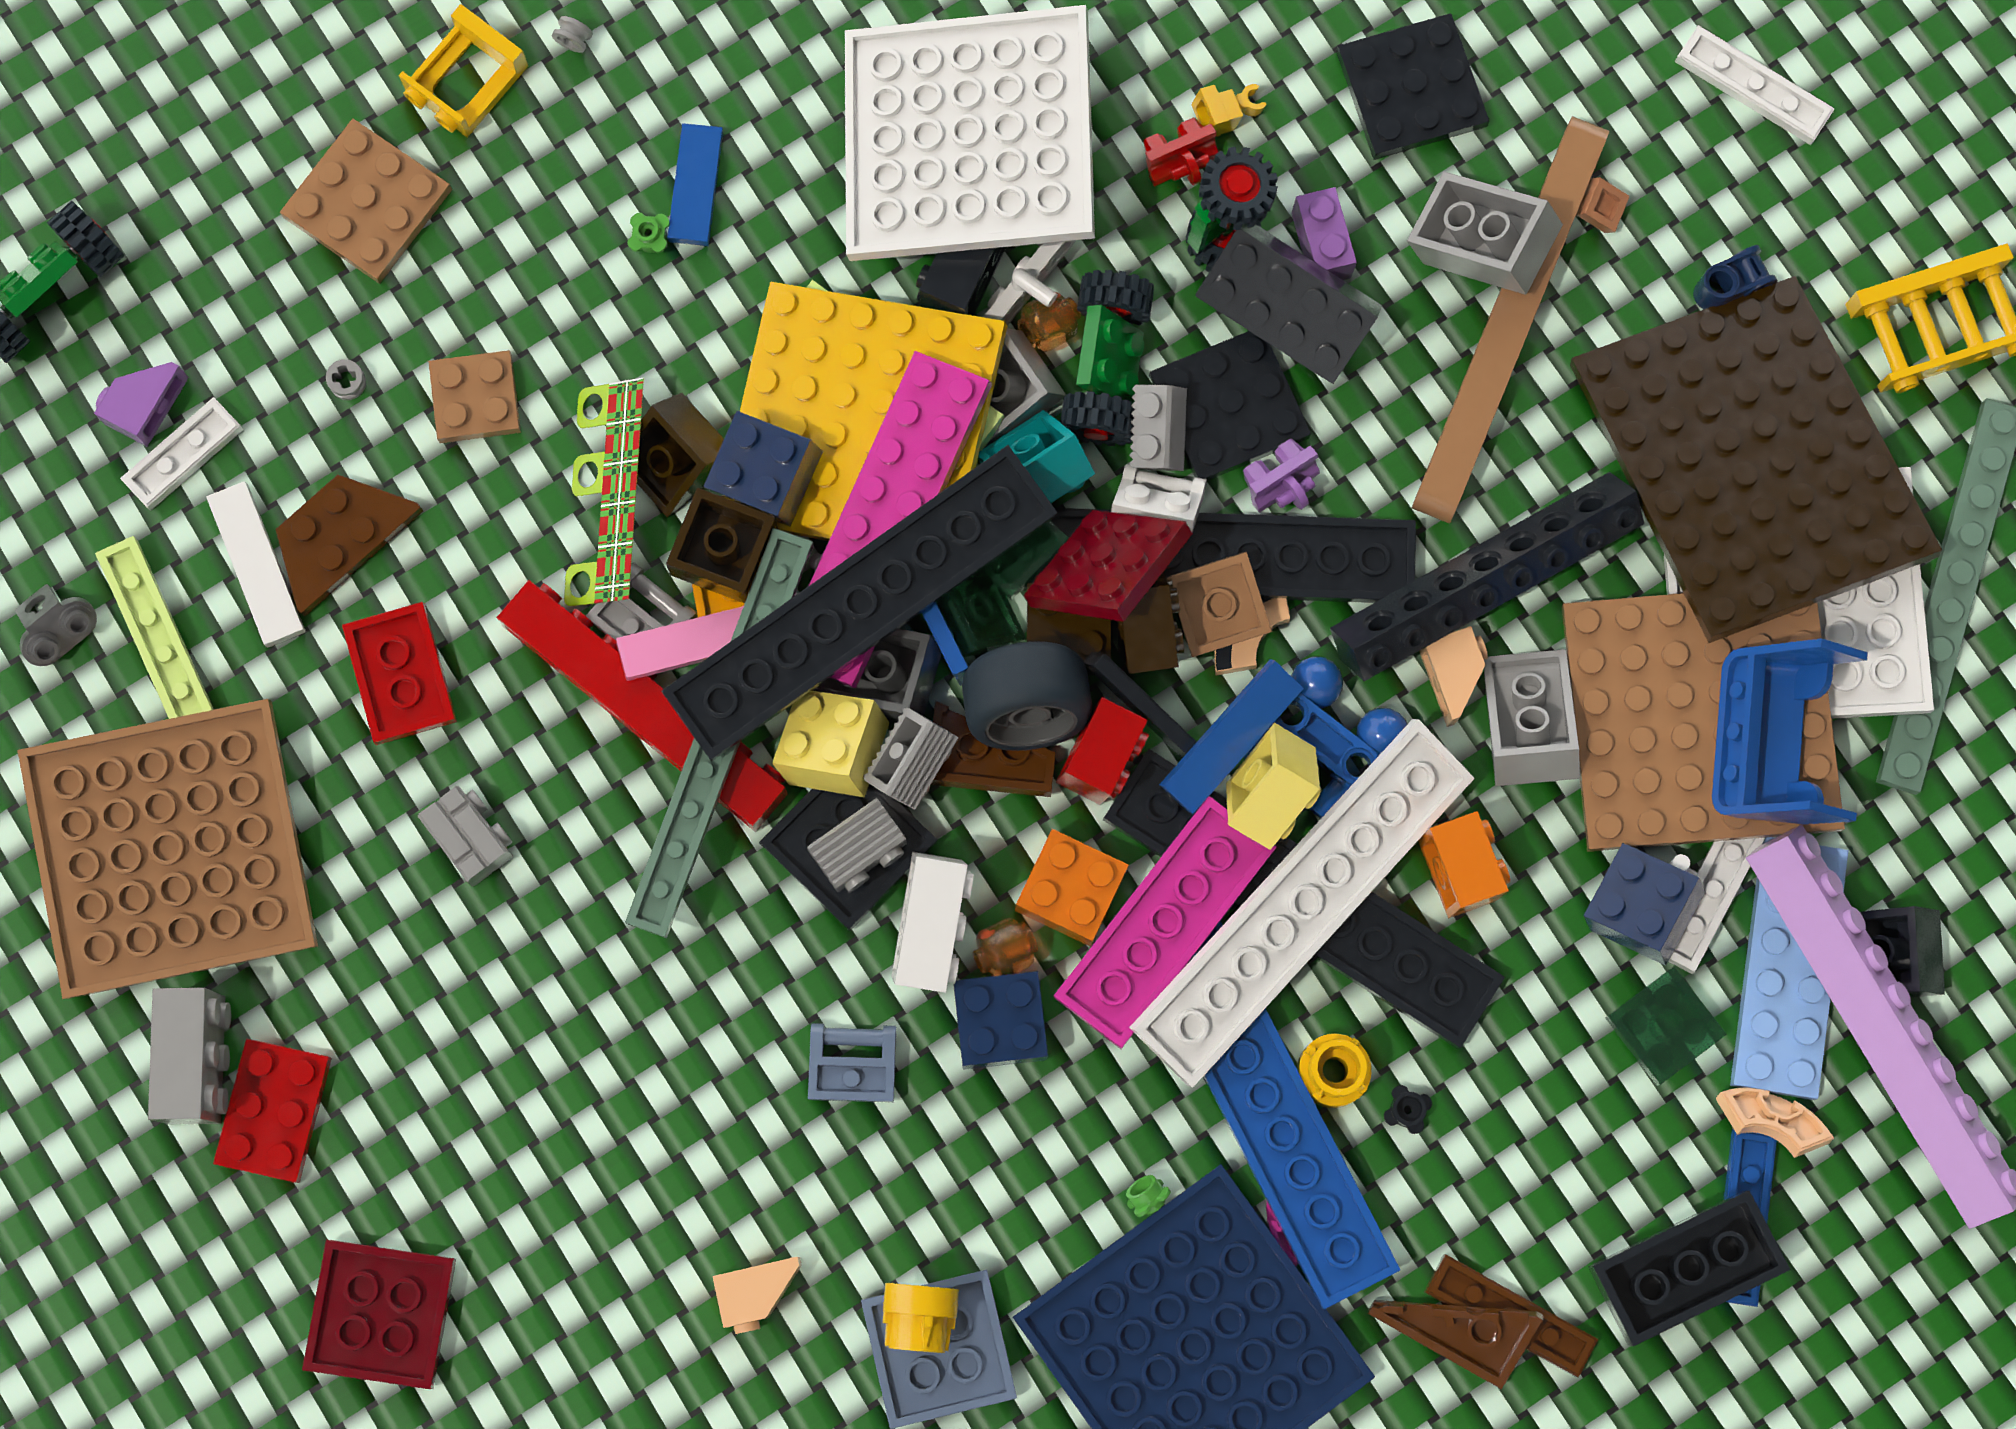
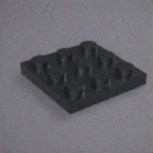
[1336,13,1489,160]
[1149,331,1311,481]
[759,784,938,931]

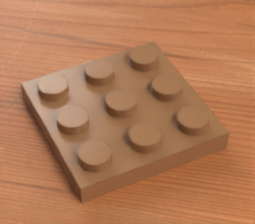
[280,118,452,284]

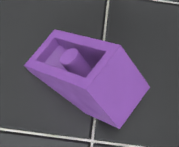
[94,362,189,447]

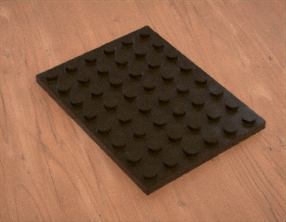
[1570,276,1942,643]

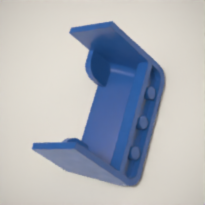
[1712,638,1868,824]

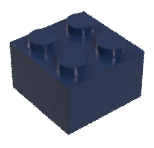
[703,411,823,527]
[1583,843,1705,966]
[953,971,1048,1070]

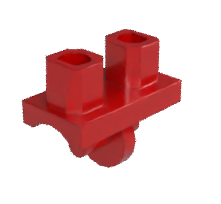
[1143,117,1218,186]

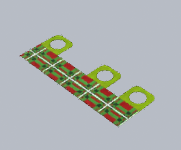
[564,378,644,606]

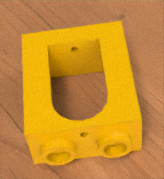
[399,4,528,138]

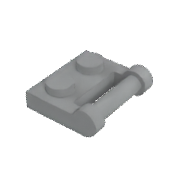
[586,562,697,640]

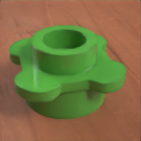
[627,213,670,253]
[1126,1175,1171,1217]

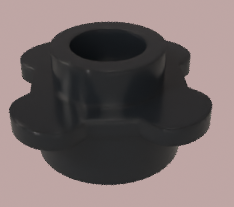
[1384,1085,1432,1134]

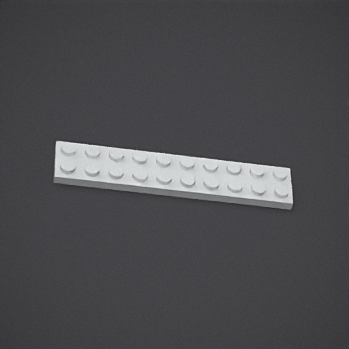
[1129,719,1474,1088]

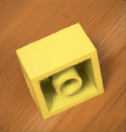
[772,691,889,797]
[1226,722,1321,850]

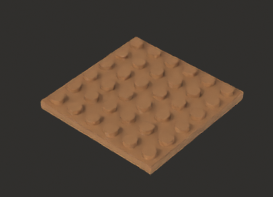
[1562,593,1845,852]
[17,699,318,999]

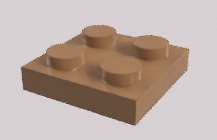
[428,350,521,443]
[1166,552,1272,657]

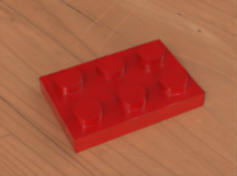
[342,602,457,745]
[213,1038,332,1183]

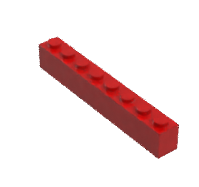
[496,580,788,832]

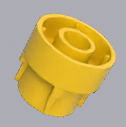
[1297,1034,1372,1108]
[882,1283,959,1353]

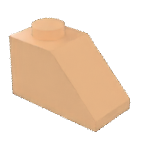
[1419,626,1488,727]
[712,1257,802,1334]

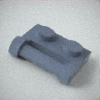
[808,1023,896,1103]

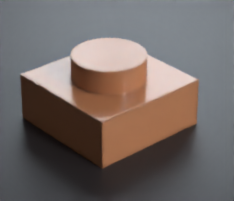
[1576,177,1630,233]

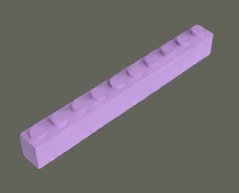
[1746,824,2016,1229]

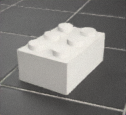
[891,852,973,993]

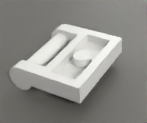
[1111,464,1207,532]

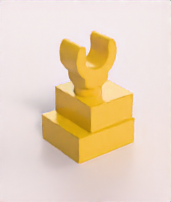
[1191,84,1266,137]

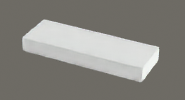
[120,397,244,511]

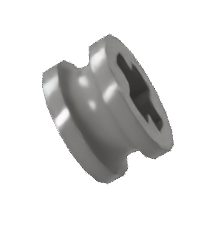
[552,16,593,53]
[326,359,366,400]

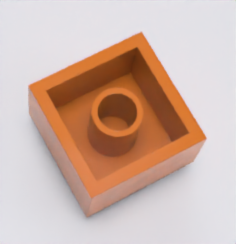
[1418,811,1511,919]
[1015,829,1129,947]

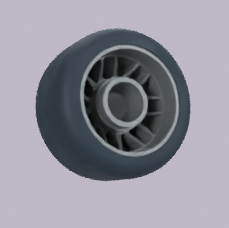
[962,642,1092,751]

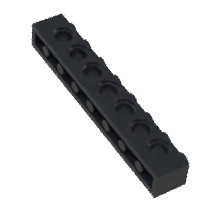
[1330,472,1645,681]

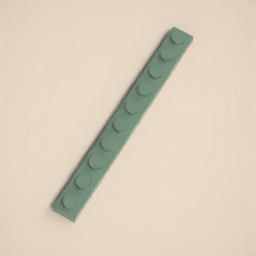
[1876,398,2016,795]
[625,528,814,938]

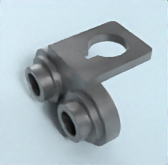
[15,584,97,666]

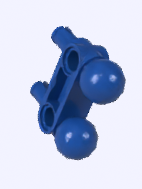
[1243,656,1408,819]

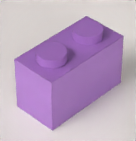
[1291,187,1357,280]

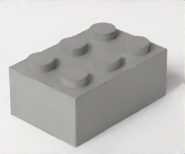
[1407,171,1563,295]
[148,988,231,1125]

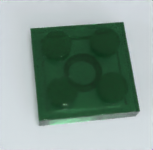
[937,566,1027,657]
[1605,966,1727,1086]

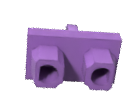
[1243,439,1320,513]

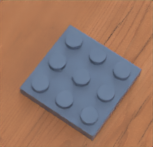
[861,1270,1017,1429]

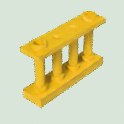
[1845,243,2016,393]

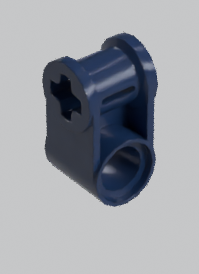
[1693,245,1778,309]

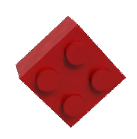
[1055,697,1149,805]

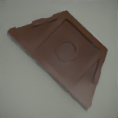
[276,474,423,617]

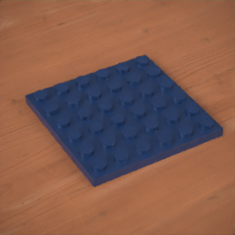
[1012,1164,1375,1429]

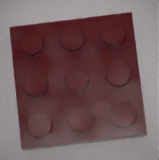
[1024,510,1192,622]
[302,1239,456,1390]

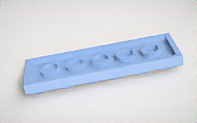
[1730,837,1849,1100]

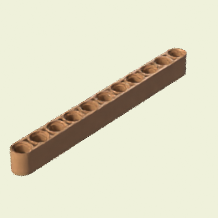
[1411,116,1609,524]

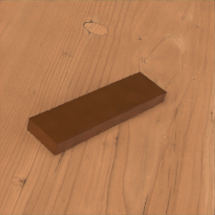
[1424,1254,1598,1378]

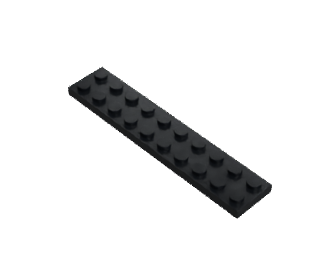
[661,445,1058,761]
[1001,508,1416,603]
[1103,749,1505,1049]

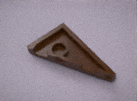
[1368,1300,1543,1389]

